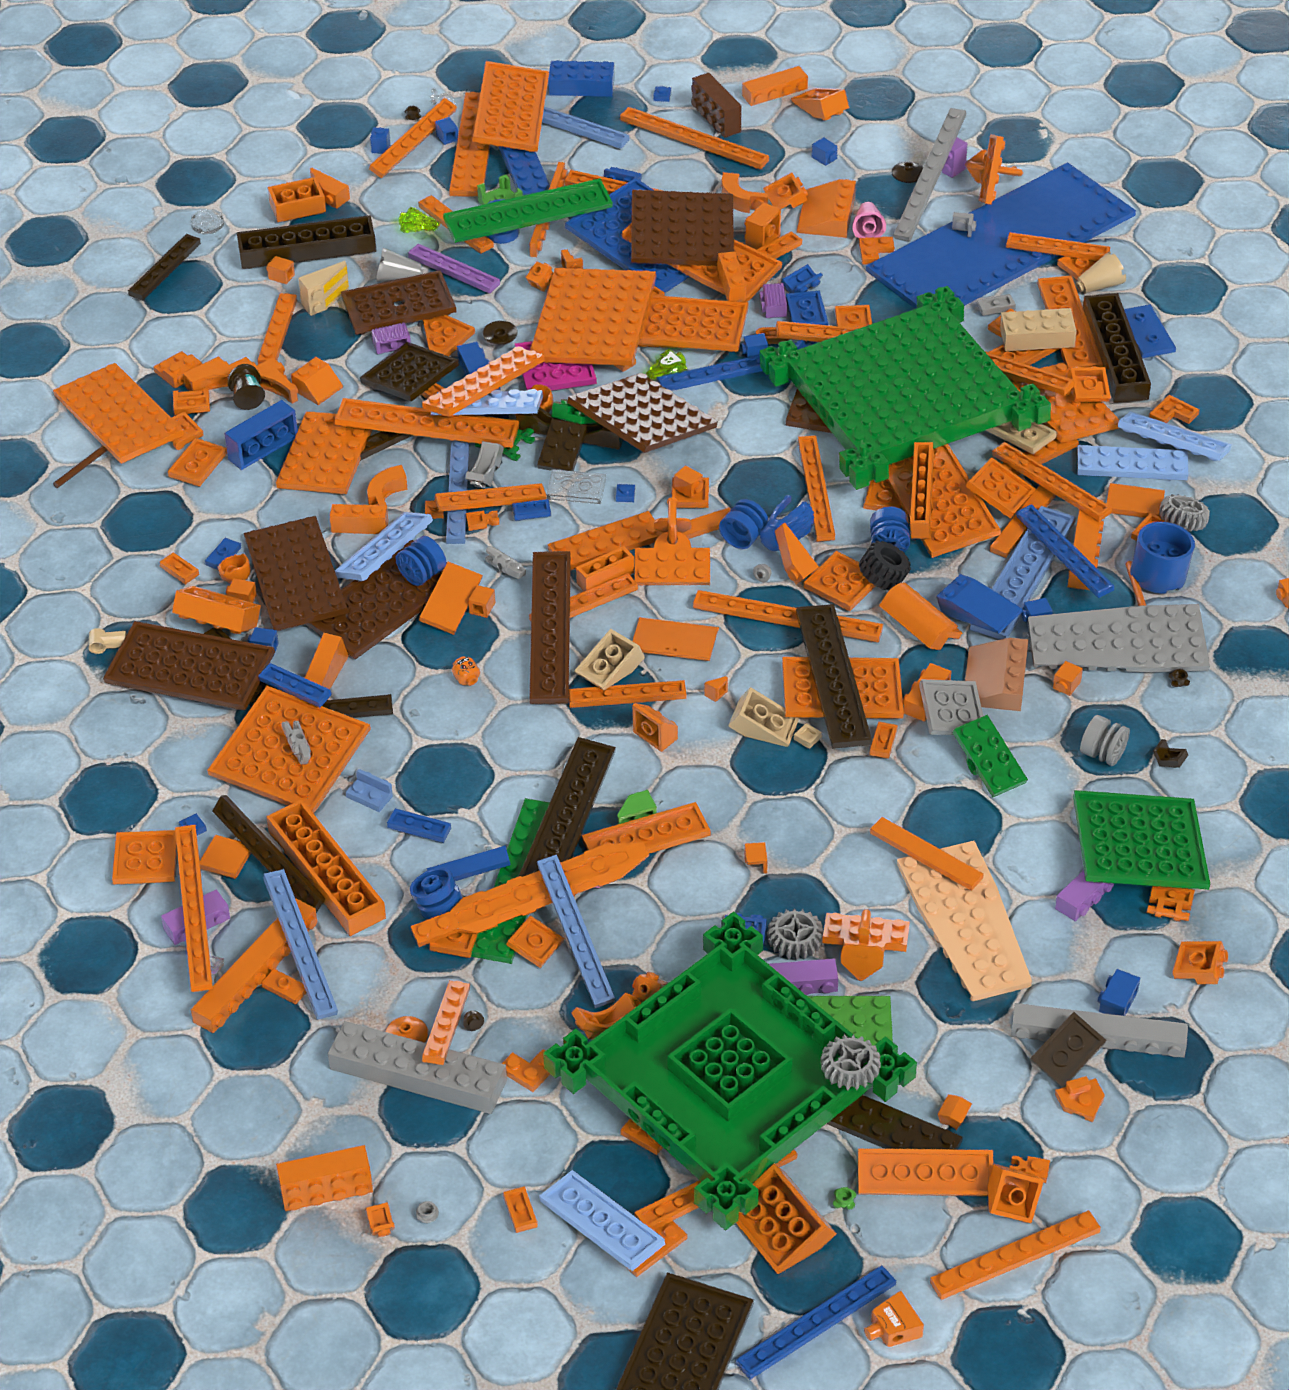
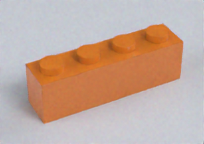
[742,66,808,106]

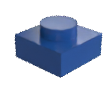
[653,86,671,102]
[616,484,635,502]
[179,813,207,836]

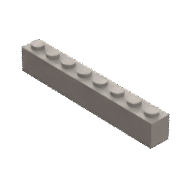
[1011,1003,1188,1057]

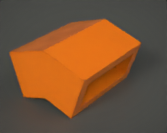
[937,1094,972,1130]

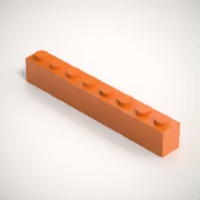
[191,898,317,1033]

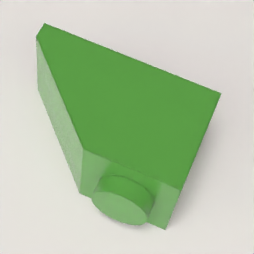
[617,790,657,824]

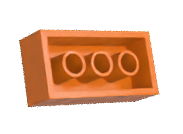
[172,586,261,634]
[276,1145,373,1211]

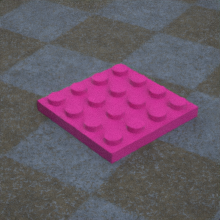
[515,341,597,391]

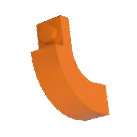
[722,172,768,213]
[367,465,408,520]
[571,993,642,1040]

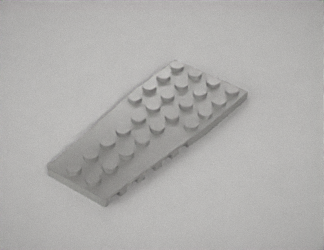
[1027,604,1210,672]

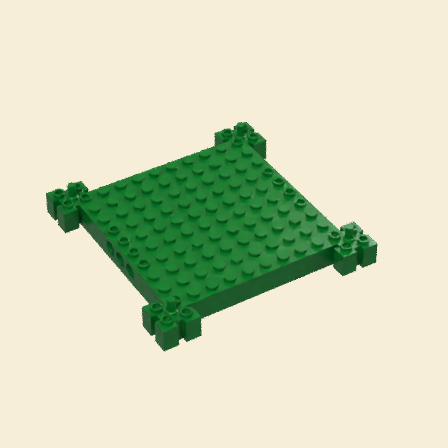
[759,286,1051,490]
[543,911,917,1231]

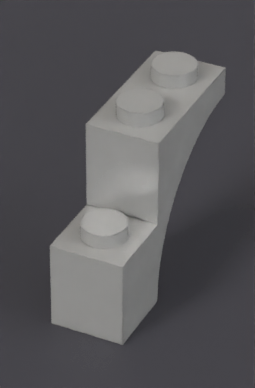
[465,441,504,489]

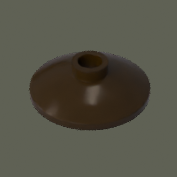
[892,161,923,183]
[483,321,518,345]

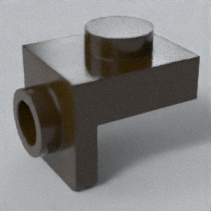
[1154,739,1189,768]

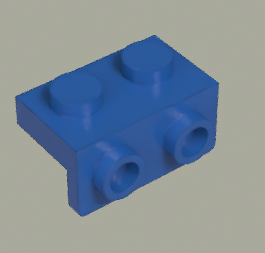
[781,264,823,293]

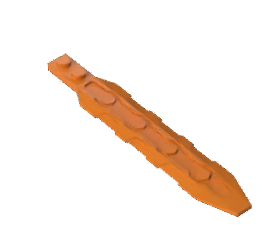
[411,842,649,947]

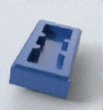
[512,499,551,521]
[205,538,241,570]

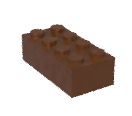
[691,72,742,138]

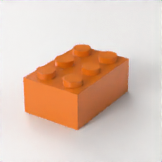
[268,177,326,222]

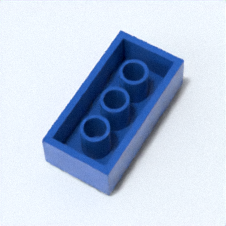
[548,60,615,97]
[224,400,298,470]

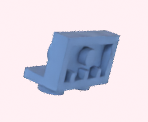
[346,769,393,812]

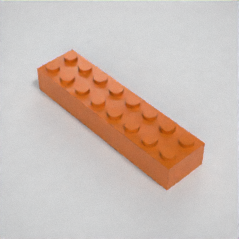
[266,799,386,936]

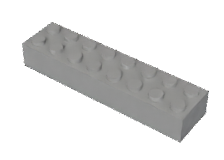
[328,1021,507,1114]

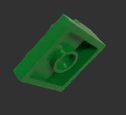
[552,399,596,424]

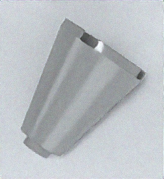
[376,248,424,282]

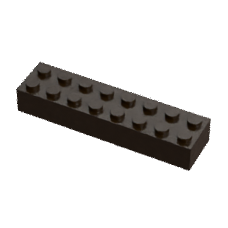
[236,215,377,269]
[1083,293,1151,403]

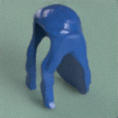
[760,495,814,551]

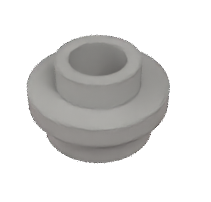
[753,564,772,582]
[416,1201,439,1223]

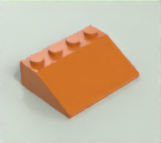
[797,179,856,238]
[736,1163,837,1274]

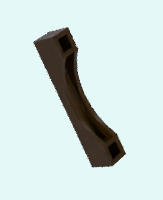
[516,407,624,450]

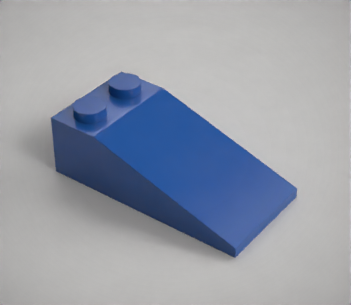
[936,574,1023,634]

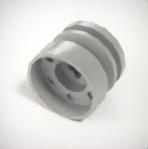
[1080,715,1130,766]

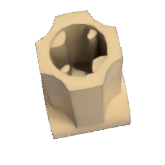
[88,628,127,654]

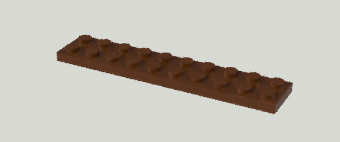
[530,551,571,704]

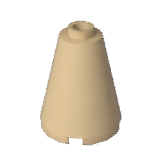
[1076,252,1126,293]

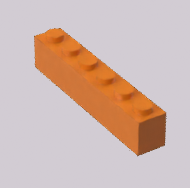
[910,442,934,539]
[1068,500,1105,590]

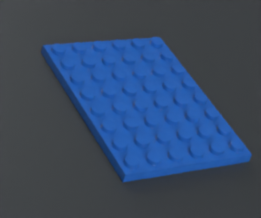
[565,178,690,293]

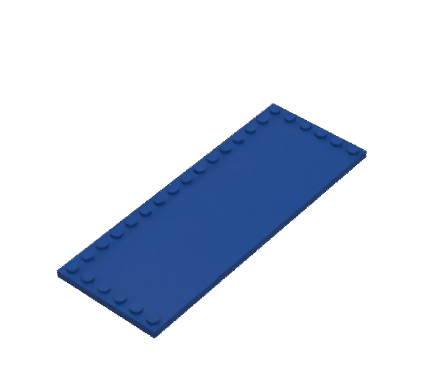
[866,162,1136,309]

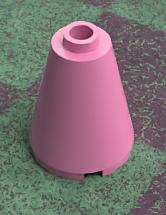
[852,202,886,238]

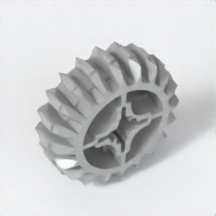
[1159,494,1210,531]
[767,908,824,960]
[821,1034,881,1090]

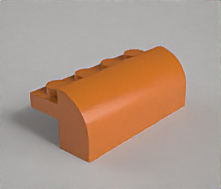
[879,582,962,650]

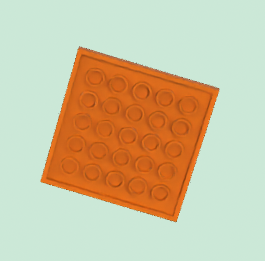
[207,686,371,814]

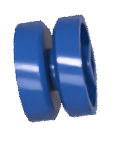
[410,868,463,919]

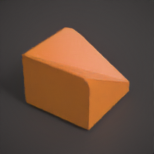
[704,676,728,702]

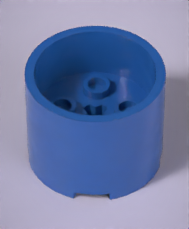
[1130,522,1195,594]

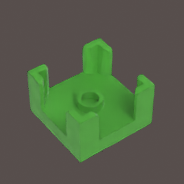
[477,175,523,205]

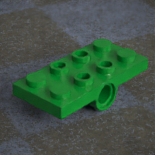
[952,714,1028,798]

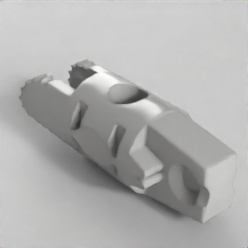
[485,546,526,579]
[281,721,311,764]

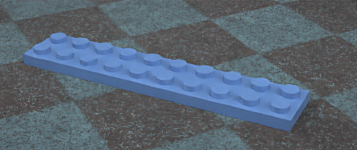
[970,506,1076,640]

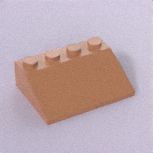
[965,638,1028,711]

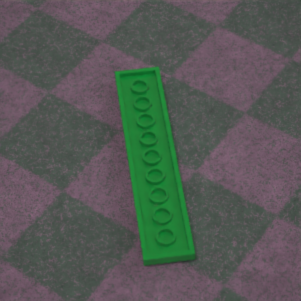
[443,178,613,243]
[471,798,550,964]

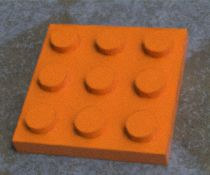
[966,457,1036,519]
[803,551,875,611]
[112,830,177,885]

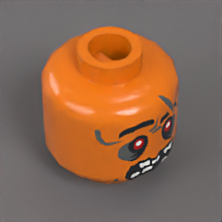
[452,657,481,686]

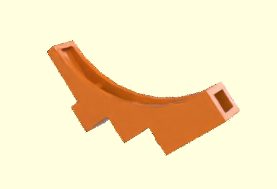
[183,356,298,404]

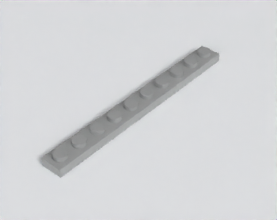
[894,108,966,242]

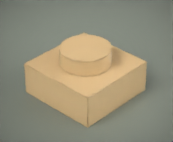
[794,723,822,749]

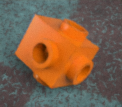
[525,261,553,292]
[632,972,668,1002]

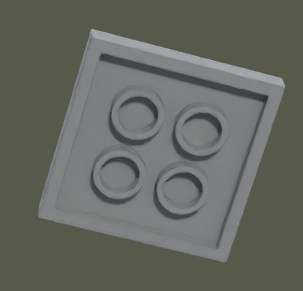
[919,679,983,735]

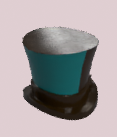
[227,364,265,410]

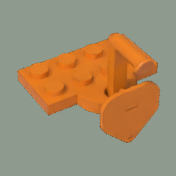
[965,134,1023,204]
[635,497,710,585]
[822,909,910,981]

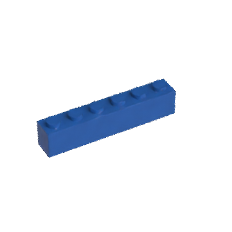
[457,342,509,419]

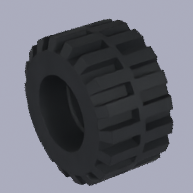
[859,541,911,591]

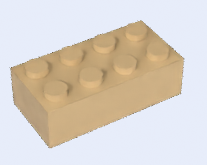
[1000,308,1076,351]

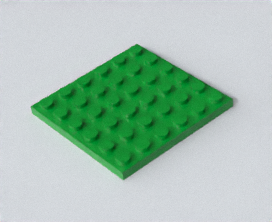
[1073,790,1211,890]

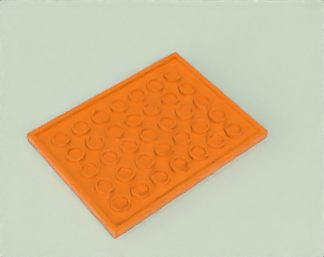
[530,268,656,366]

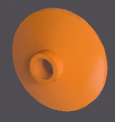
[385,1016,428,1043]

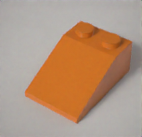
[791,88,849,120]

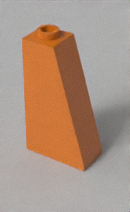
[305,633,349,689]

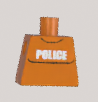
[864,1291,924,1347]

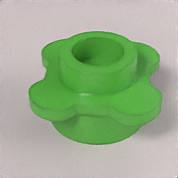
[833,1187,856,1210]

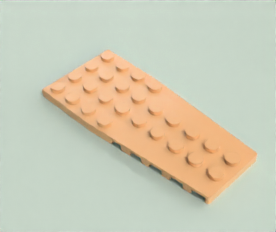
[897,841,1032,1001]

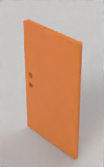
[633,617,719,661]

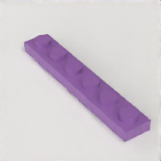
[408,244,500,294]

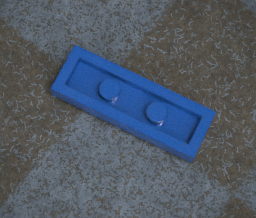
[387,808,451,843]

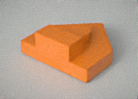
[1055,1076,1105,1122]

